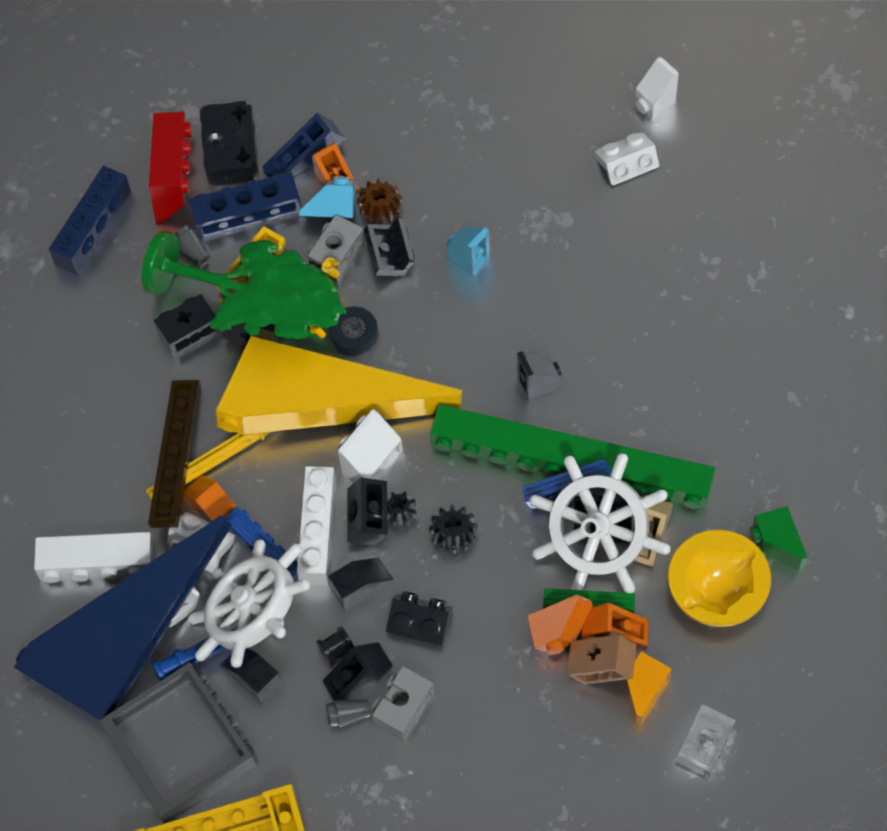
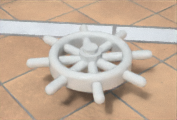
[529,453,671,593]
[188,540,311,668]

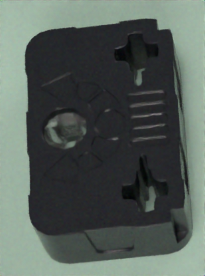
[200,101,259,186]

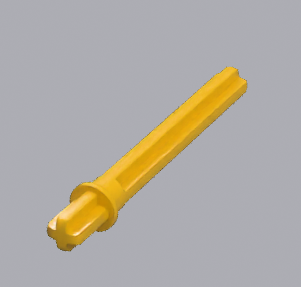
[146,432,271,501]

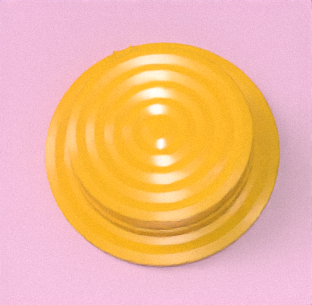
[668,530,771,627]

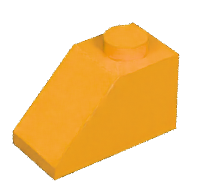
[625,651,672,726]

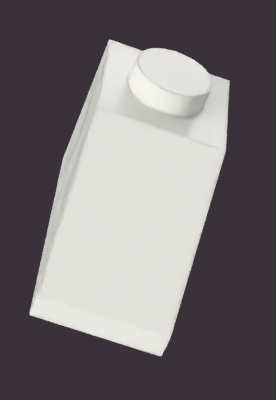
[635,56,678,120]

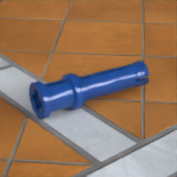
[151,628,235,681]

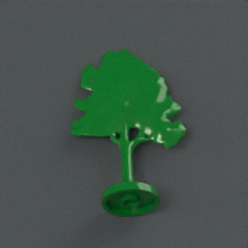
[141,230,347,339]

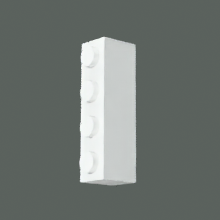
[297,466,337,586]
[34,532,155,583]

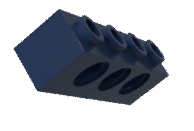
[49,165,131,275]
[188,171,301,239]

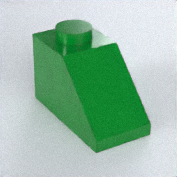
[750,506,808,570]

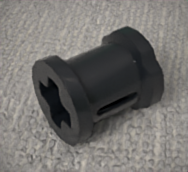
[316,626,354,663]

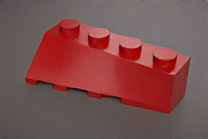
[149,111,192,225]

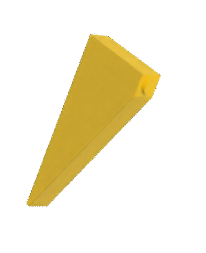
[216,336,463,435]

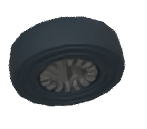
[329,306,379,355]

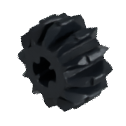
[429,504,478,555]

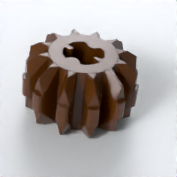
[357,178,403,224]

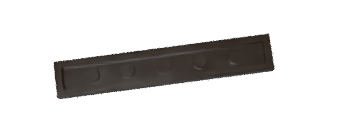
[148,380,201,528]

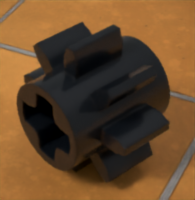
[387,491,417,528]

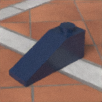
[262,113,346,177]

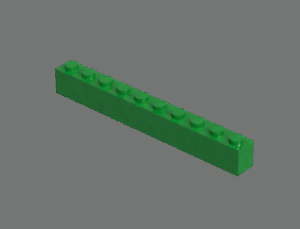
[430,404,715,509]

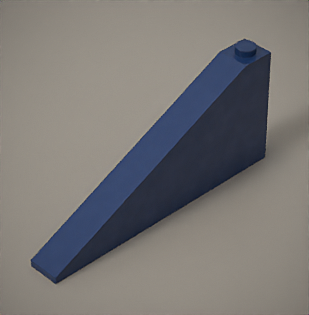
[14,515,232,720]

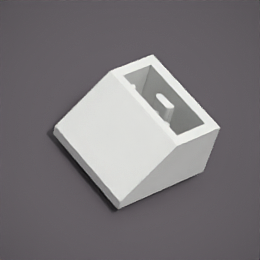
[338,409,403,482]

